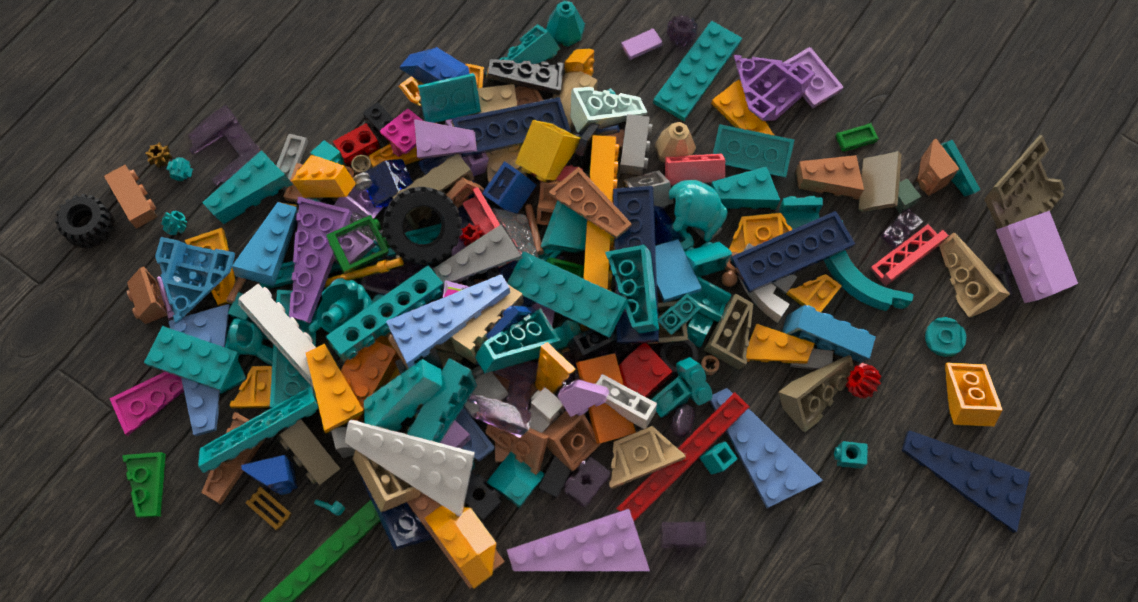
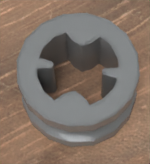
[353,173,372,191]

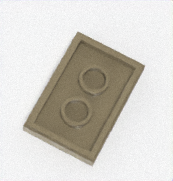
[859,151,902,212]

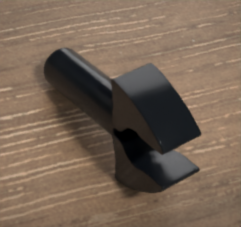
[992,261,1013,298]

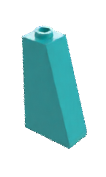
[541,200,587,254]

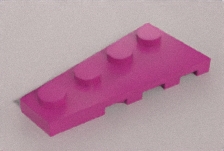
[110,372,184,436]

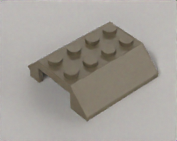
[984,135,1065,229]

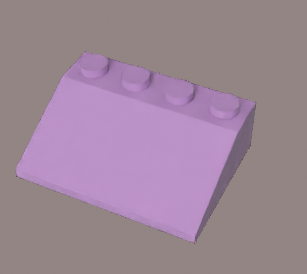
[996,211,1078,303]

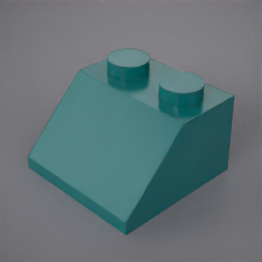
[684,242,732,277]

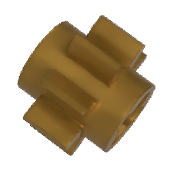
[145,143,172,168]

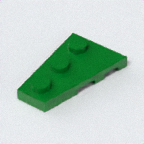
[122,452,166,518]

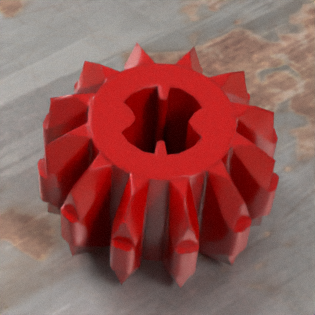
[846,363,882,399]

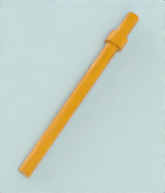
[324,257,403,288]

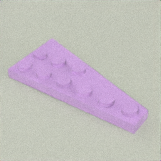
[507,509,650,571]

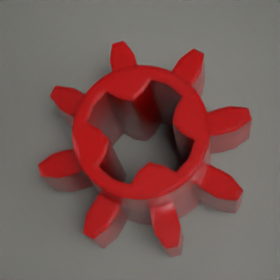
[459,223,485,247]

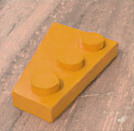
[746,324,814,364]

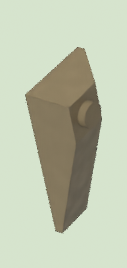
[779,355,854,432]

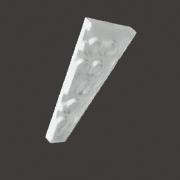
[345,420,475,516]

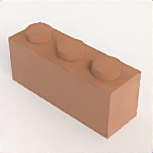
[104,165,157,229]

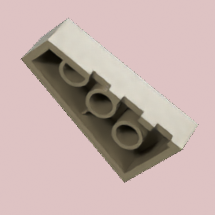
[393,153,474,230]

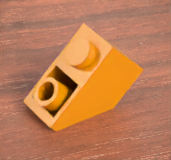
[565,49,595,76]

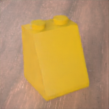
[515,120,580,182]

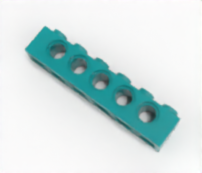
[326,265,444,362]

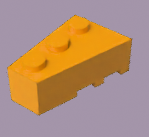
[291,155,356,198]

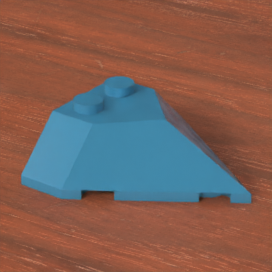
[155,237,235,323]

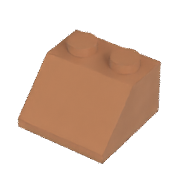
[917,139,959,196]
[127,267,167,324]
[542,411,601,471]

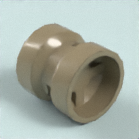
[351,155,374,179]

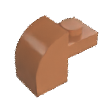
[536,180,561,225]

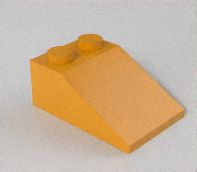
[945,363,1002,426]

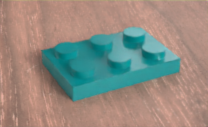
[418,73,481,123]

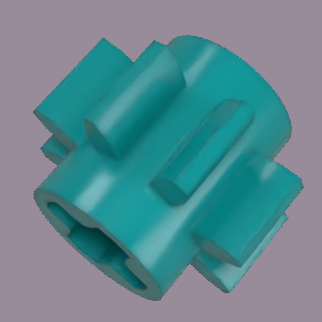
[166,157,193,181]
[161,211,188,235]

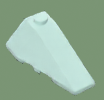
[570,87,647,133]

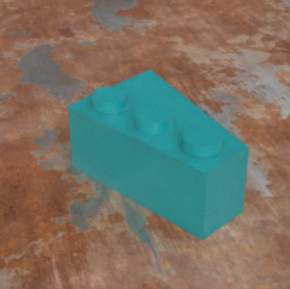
[711,166,780,210]

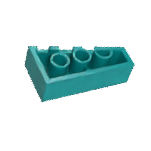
[364,359,442,432]

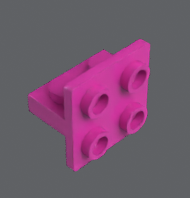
[380,109,423,157]

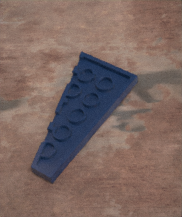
[902,430,1030,533]

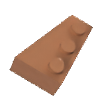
[795,155,864,200]

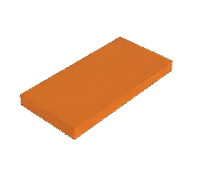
[576,353,636,444]

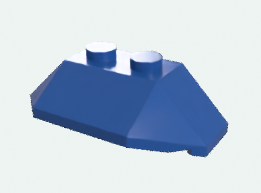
[400,47,470,84]

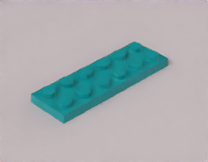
[653,21,742,121]
[507,251,629,338]
[269,290,318,409]
[198,386,318,473]

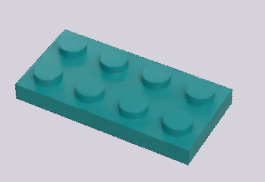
[713,124,794,177]
[144,326,240,392]

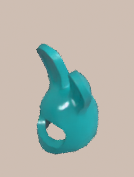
[225,318,273,365]

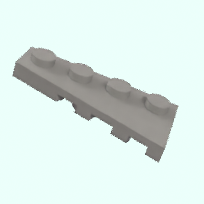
[434,225,522,285]

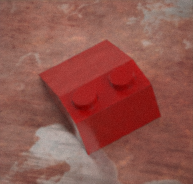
[619,343,673,398]

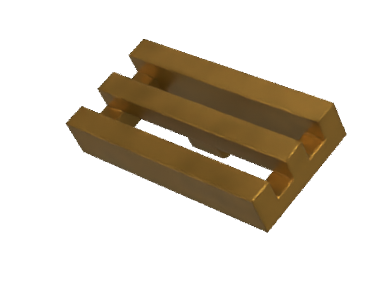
[246,487,292,531]

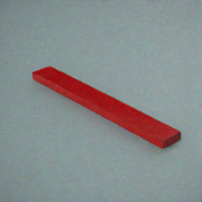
[617,392,750,522]

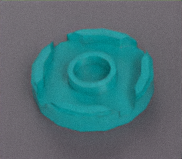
[925,317,967,357]

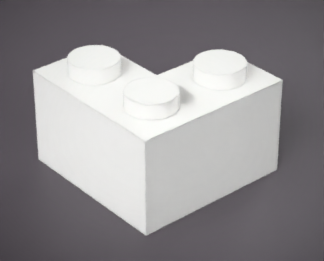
[517,388,564,433]

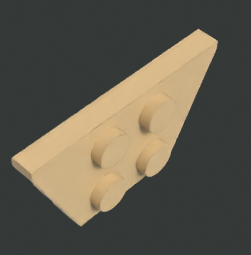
[609,426,686,489]

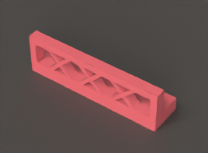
[462,187,514,268]
[870,224,948,287]

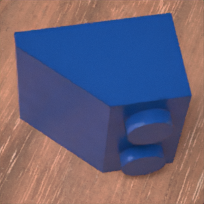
[241,455,297,495]

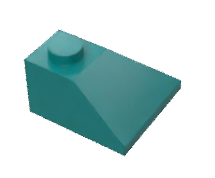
[487,451,545,508]

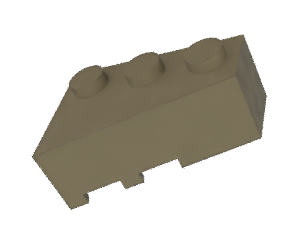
[279,419,340,485]

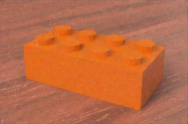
[341,340,401,423]

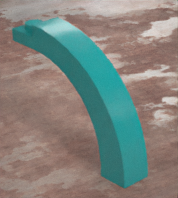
[824,220,913,311]

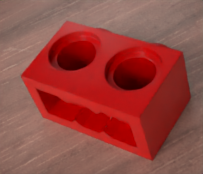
[333,123,380,167]

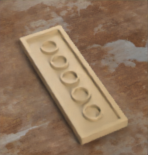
[477,84,527,183]

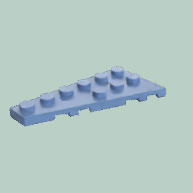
[169,304,231,436]

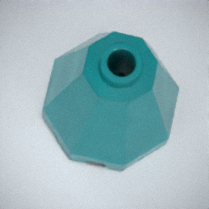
[546,1,585,47]

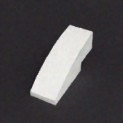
[738,274,789,323]

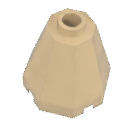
[655,122,696,162]

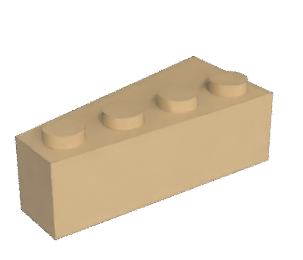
[451,285,524,365]

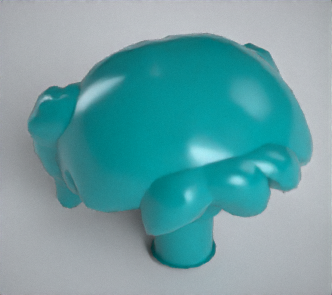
[669,180,727,242]
[309,278,373,341]

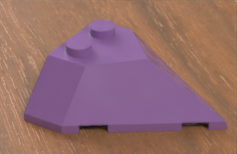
[734,55,815,121]

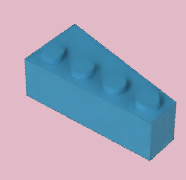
[232,202,298,286]
[782,305,875,363]

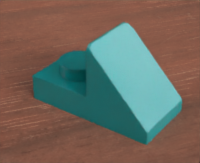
[554,320,582,351]
[651,377,692,418]

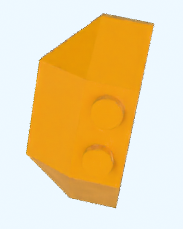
[424,505,496,589]

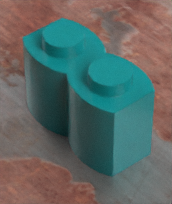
[676,357,712,405]

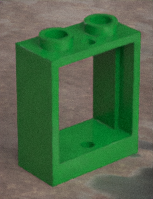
[326,215,390,275]

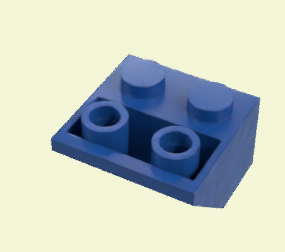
[482,161,537,217]

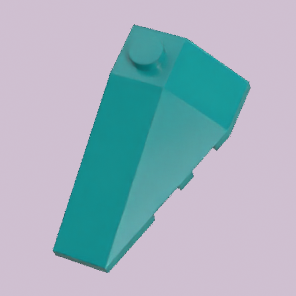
[485,24,560,80]

